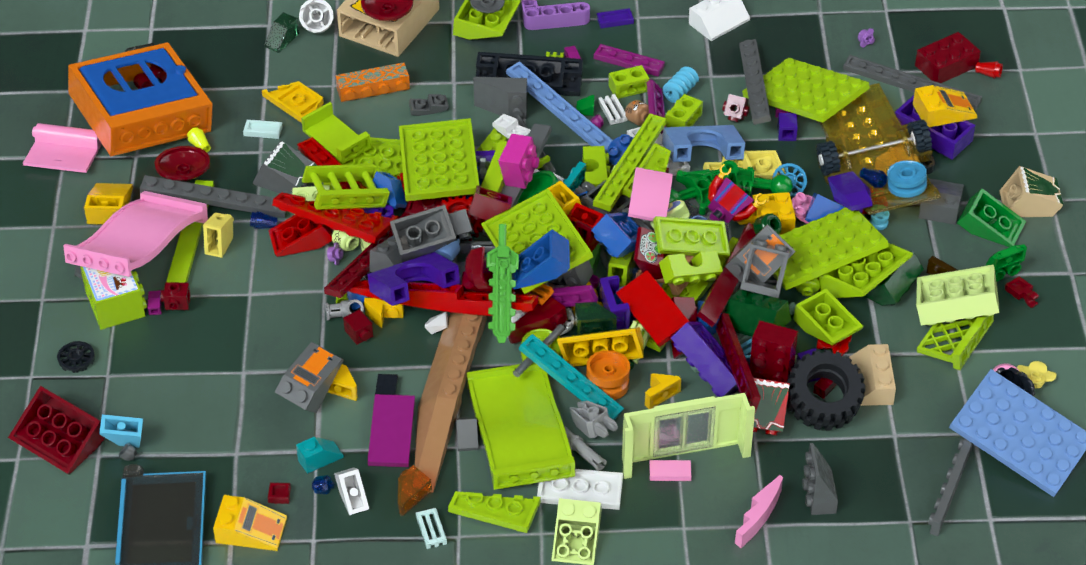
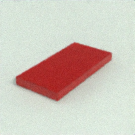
[616,270,690,347]

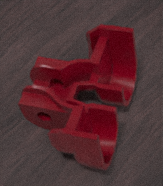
[462,247,530,295]

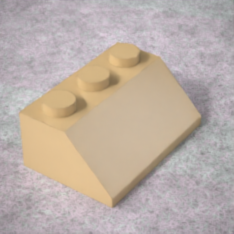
[849,344,896,406]

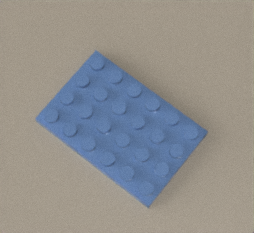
[949,369,1086,497]

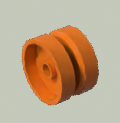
[586,350,630,400]

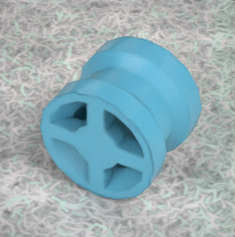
[870,207,890,230]

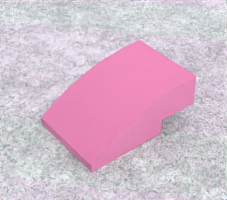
[628,167,673,221]

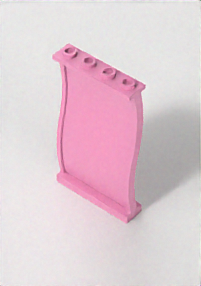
[63,191,208,277]

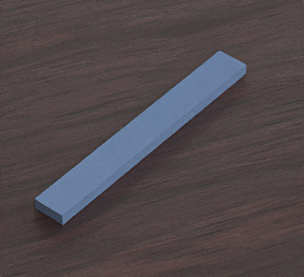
[506,61,613,153]

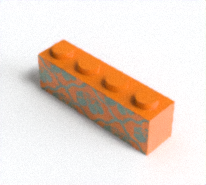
[335,63,410,102]

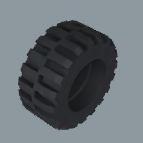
[787,350,866,431]

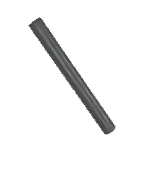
[513,324,565,377]

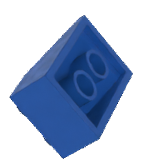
[591,212,640,258]
[512,229,570,290]

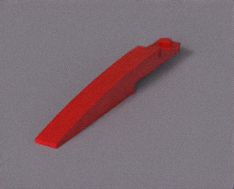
[349,280,539,316]

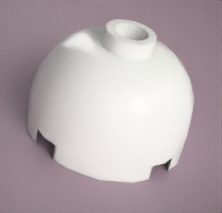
[299,0,334,34]

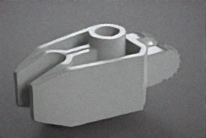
[570,401,618,438]

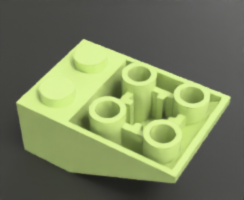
[552,498,602,565]

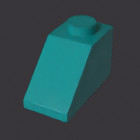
[296,436,344,474]

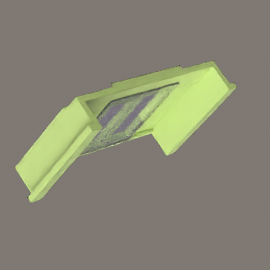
[622,393,755,479]

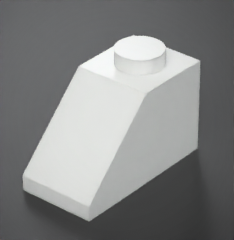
[334,468,369,515]

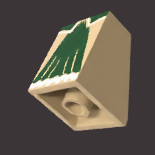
[999,166,1063,217]

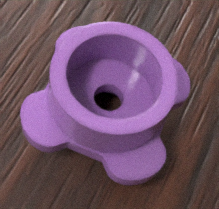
[858,28,875,48]
[327,243,343,265]

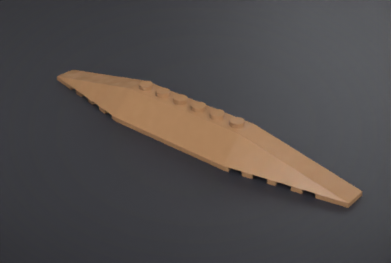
[413,257,488,493]

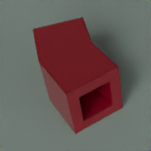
[814,378,836,399]

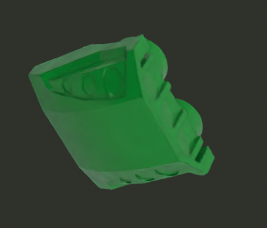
[986,244,1027,282]

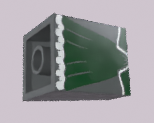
[253,141,317,194]

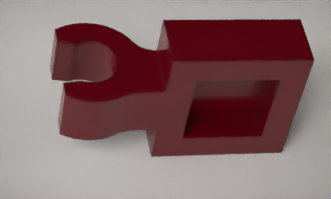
[1005,276,1039,308]

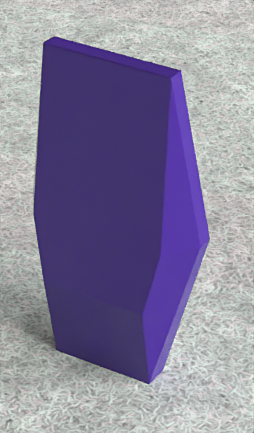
[828,171,872,213]

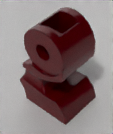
[133,64,167,89]

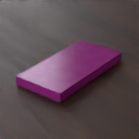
[368,394,415,467]

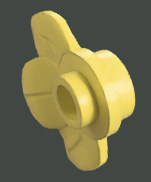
[1017,361,1056,389]

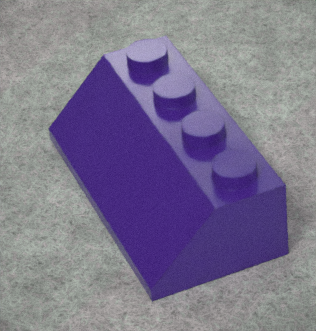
[671,322,739,397]

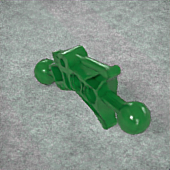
[668,160,793,215]

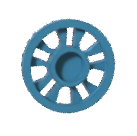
[772,163,807,198]

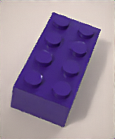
[893,95,976,160]

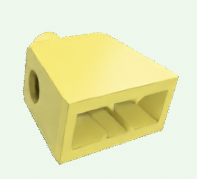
[203,213,234,258]

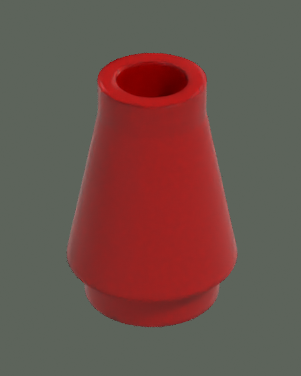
[975,61,1003,79]

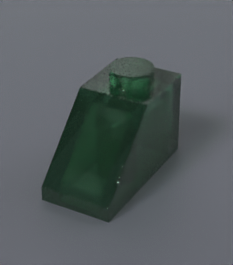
[265,12,299,53]

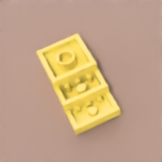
[703,150,786,188]

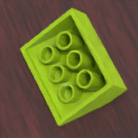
[453,0,522,40]
[819,243,913,298]

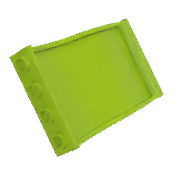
[467,362,575,490]

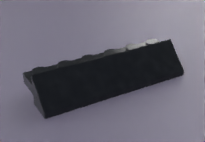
[476,52,583,96]

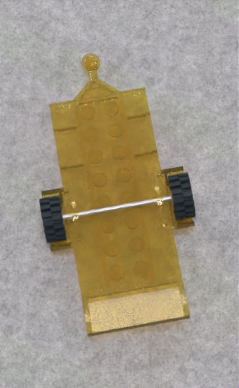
[816,83,941,215]

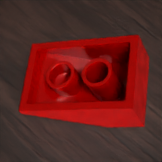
[268,215,333,257]

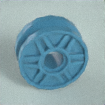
[887,160,927,198]

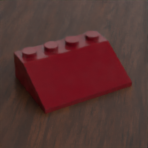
[8,386,105,475]

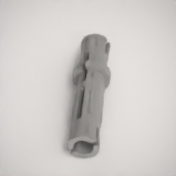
[564,426,607,471]

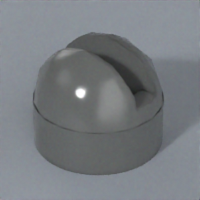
[119,443,137,461]

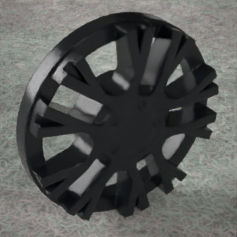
[57,341,95,373]

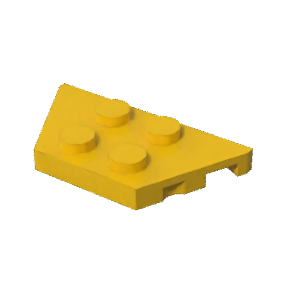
[262,81,324,123]

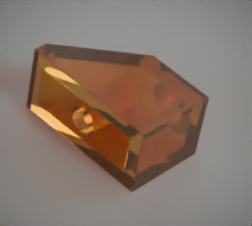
[398,465,432,516]

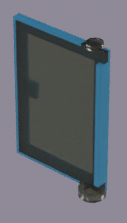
[115,464,206,565]

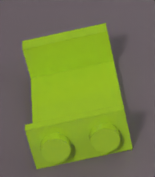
[301,102,371,165]

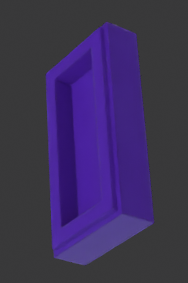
[597,8,634,29]

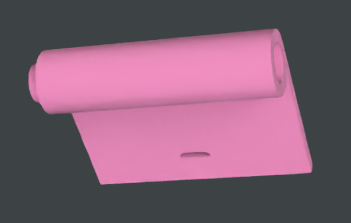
[23,123,102,173]

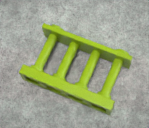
[302,164,390,210]

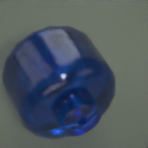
[312,475,335,494]

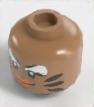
[625,100,649,126]

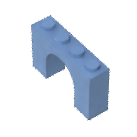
[662,125,745,162]

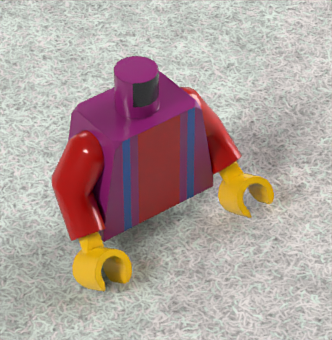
[708,164,767,223]

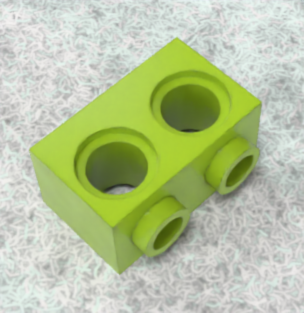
[609,65,649,99]
[665,94,703,127]

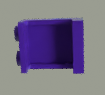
[599,275,630,331]

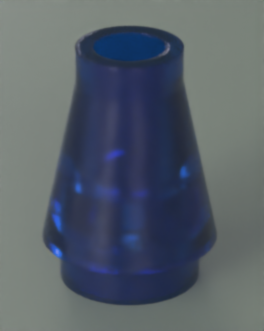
[860,167,888,188]
[250,211,278,229]

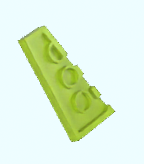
[622,143,671,198]
[448,491,541,533]

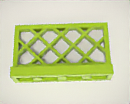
[917,315,994,370]

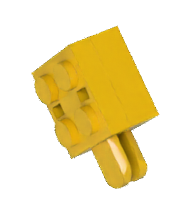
[737,192,796,235]

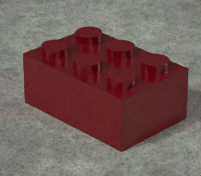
[915,32,981,83]
[750,321,798,383]

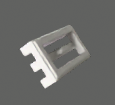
[598,94,627,125]

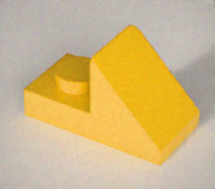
[364,298,404,328]
[645,373,681,409]

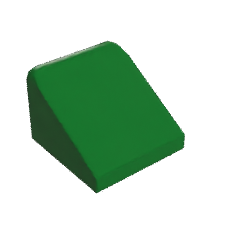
[576,95,595,116]

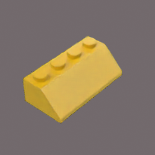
[557,327,644,367]

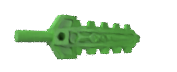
[486,224,519,343]

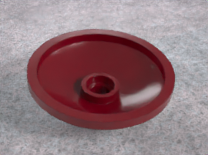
[361,0,413,21]
[155,146,210,181]

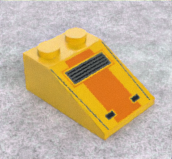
[913,85,977,127]
[213,495,287,551]

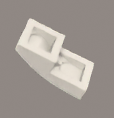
[492,114,531,139]

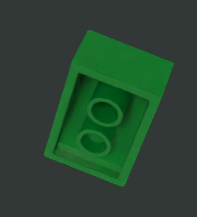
[957,188,1026,247]

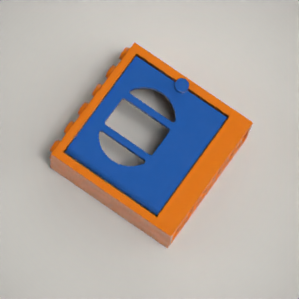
[68,42,212,157]

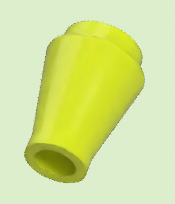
[187,127,211,152]

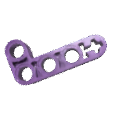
[521,0,590,30]

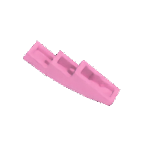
[735,475,783,548]

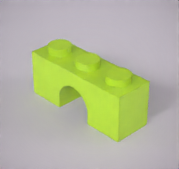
[582,146,610,187]
[659,250,723,285]

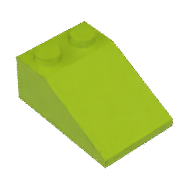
[793,289,863,346]

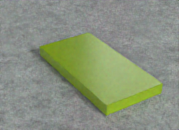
[653,216,730,258]

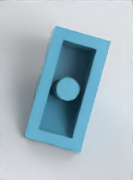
[100,414,143,448]

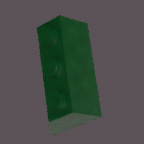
[865,251,924,306]
[725,289,791,336]

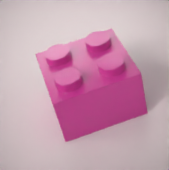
[498,134,539,189]

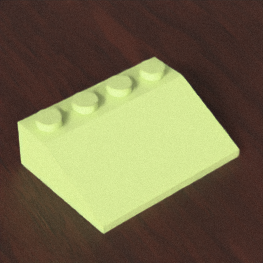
[916,265,999,326]

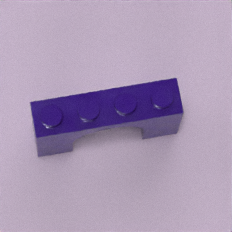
[367,252,460,306]

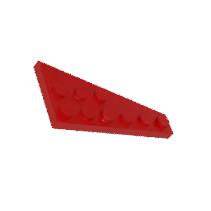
[272,192,399,244]

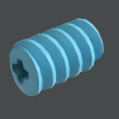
[663,66,699,103]

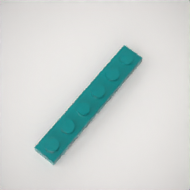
[519,334,624,420]

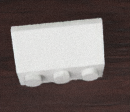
[689,0,750,41]

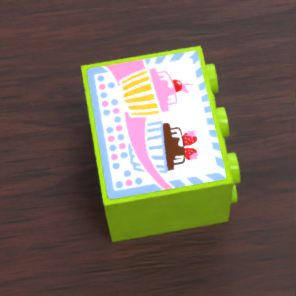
[80,266,147,330]

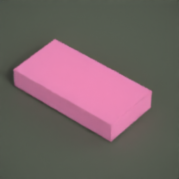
[649,460,691,481]

